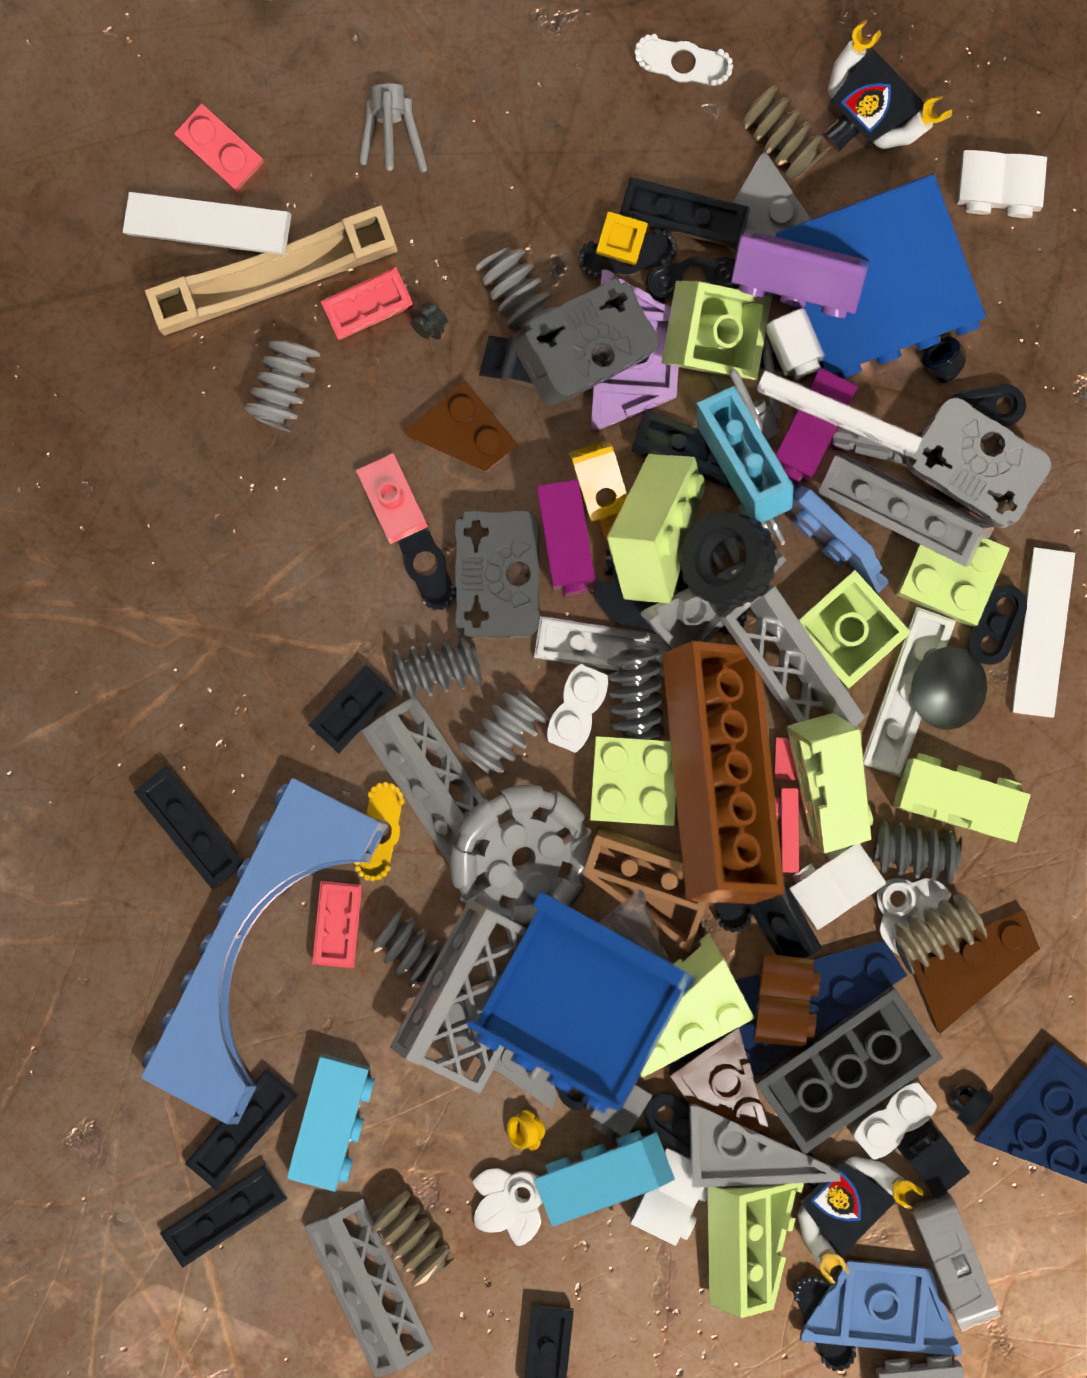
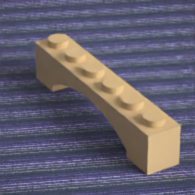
[145,205,398,336]

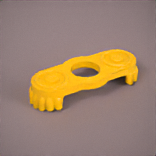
[354,782,405,881]

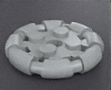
[450,785,594,929]

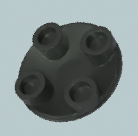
[908,647,987,730]

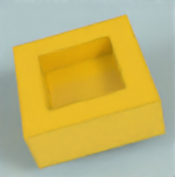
[596,212,648,265]

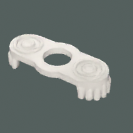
[635,34,733,86]

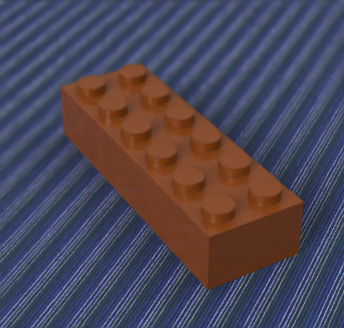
[662,641,785,904]

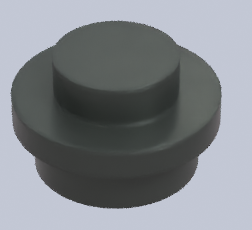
[409,301,449,340]

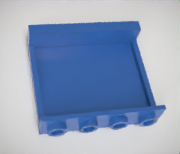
[775,172,986,379]
[467,891,694,1113]

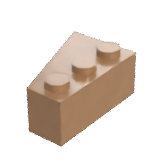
[583,826,707,953]

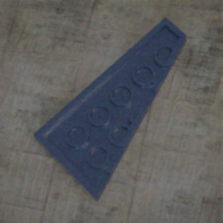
[667,940,907,1077]
[973,1043,1087,1184]

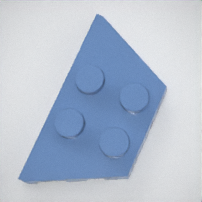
[788,481,889,594]
[799,1259,962,1357]

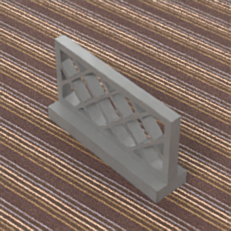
[390,899,527,1094]

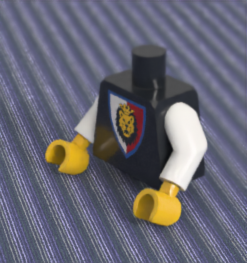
[822,20,952,152]
[797,1153,923,1284]

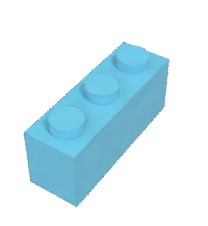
[697,386,793,523]
[287,1054,375,1192]
[534,1130,675,1227]

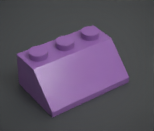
[732,230,869,318]

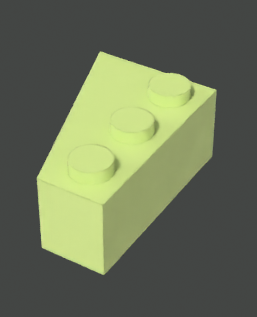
[607,454,705,604]
[787,713,873,853]
[892,753,1030,843]
[641,932,755,1077]
[708,1183,804,1318]

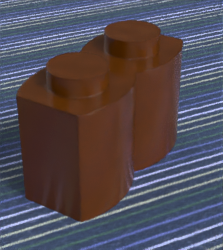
[753,953,821,1047]

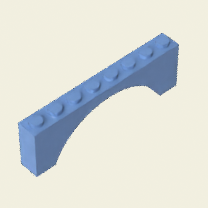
[141,778,388,1124]

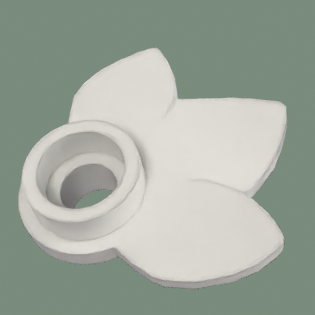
[877,878,952,956]
[473,1168,542,1246]

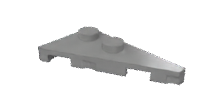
[640,550,786,650]
[689,1104,840,1188]

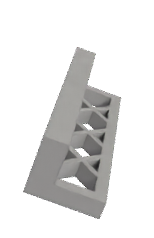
[818,454,994,567]
[720,586,865,726]
[362,698,501,865]
[304,1199,434,1378]

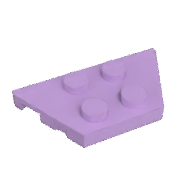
[591,270,679,431]

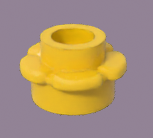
[507,1110,545,1151]

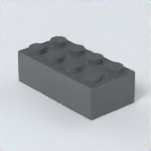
[754,986,943,1154]

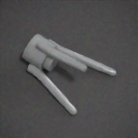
[359,84,427,172]
[710,334,784,439]

